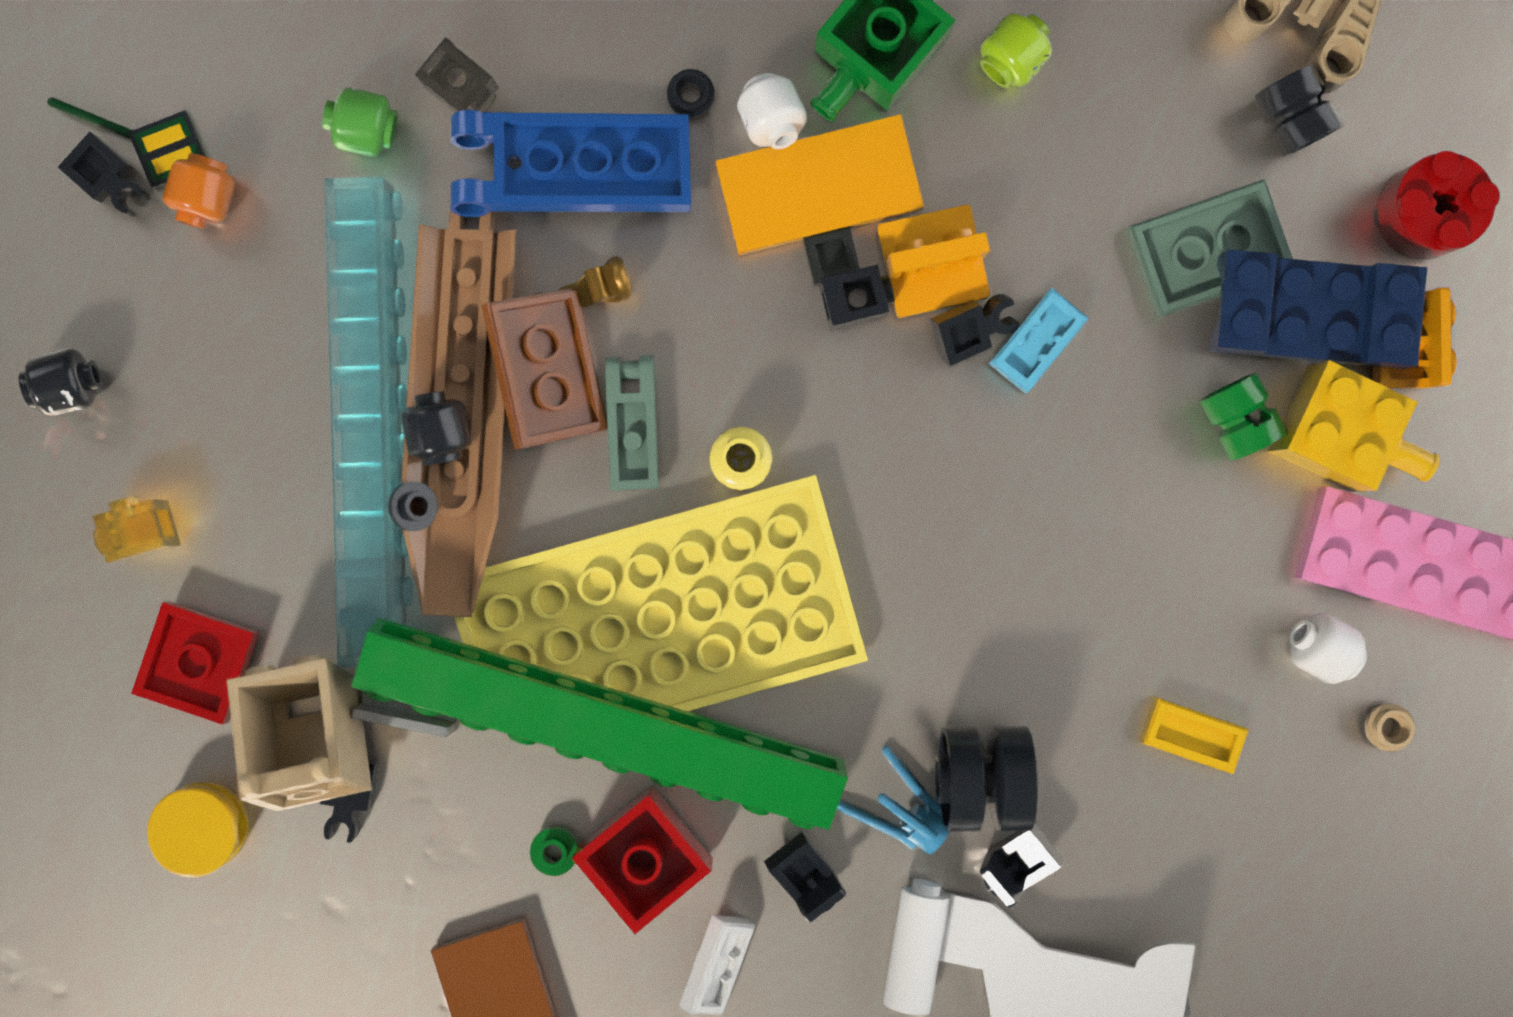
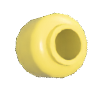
[709,426,773,491]

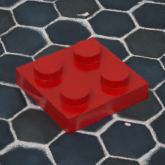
[131,601,260,725]

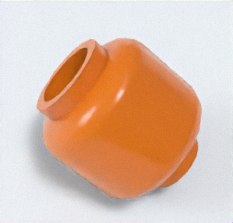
[162,153,236,230]

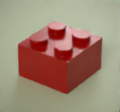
[572,785,713,934]

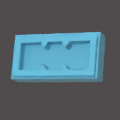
[989,288,1089,394]

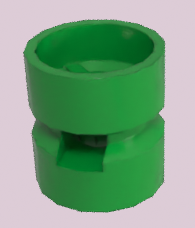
[1198,372,1288,461]

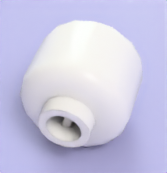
[737,73,807,149]
[1290,613,1367,684]

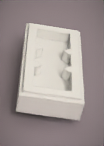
[679,915,755,1015]

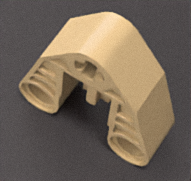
[1224,0,1381,93]

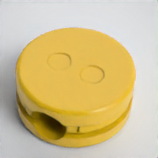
[147,781,249,877]

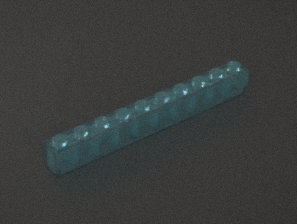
[325,177,413,667]

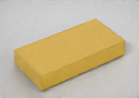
[1139,696,1249,775]

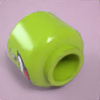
[980,13,1052,88]

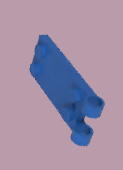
[450,110,691,217]

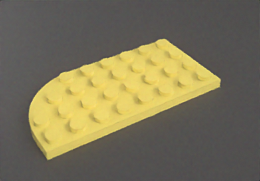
[454,475,868,711]

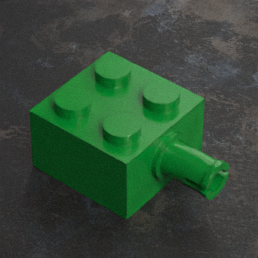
[810,0,956,122]

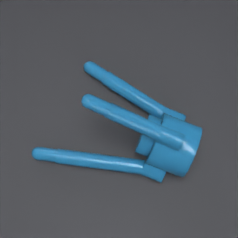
[837,746,950,854]

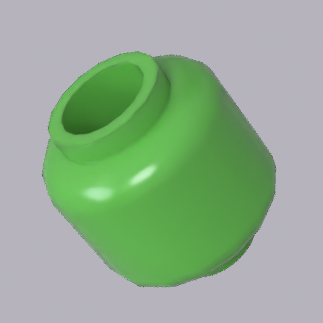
[322,87,398,158]

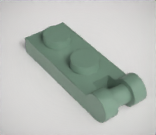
[605,355,660,491]

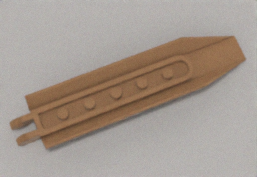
[401,209,517,617]

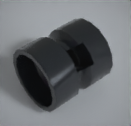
[1255,64,1344,156]

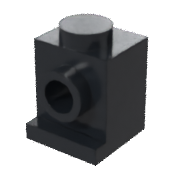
[819,264,895,332]

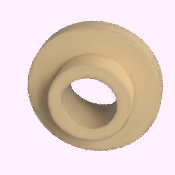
[1364,703,1416,752]

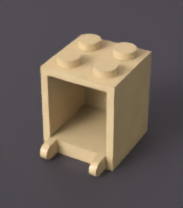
[227,655,372,811]

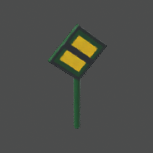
[47,97,206,189]

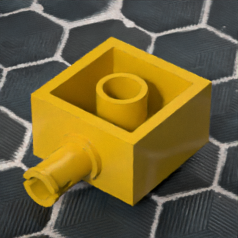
[1268,360,1441,492]

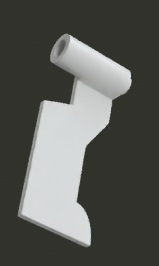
[883,879,1195,1017]

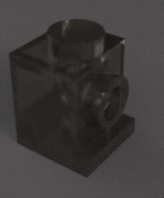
[415,37,499,112]

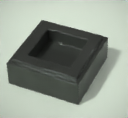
[803,227,860,287]

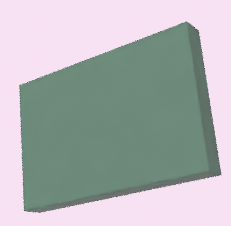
[1126,179,1293,318]

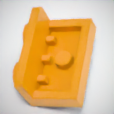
[1373,287,1457,389]

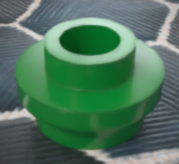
[530,827,578,876]

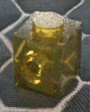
[93,496,181,563]

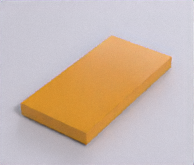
[715,114,924,256]

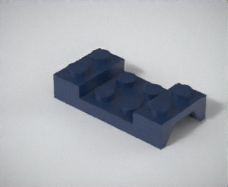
[1208,249,1428,370]

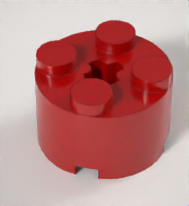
[1377,150,1500,259]

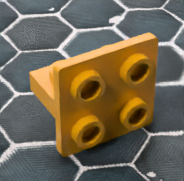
[877,204,990,318]

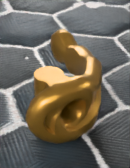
[533,256,632,307]

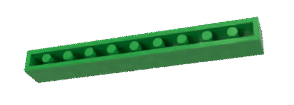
[351,617,848,830]

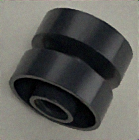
[934,726,1038,832]

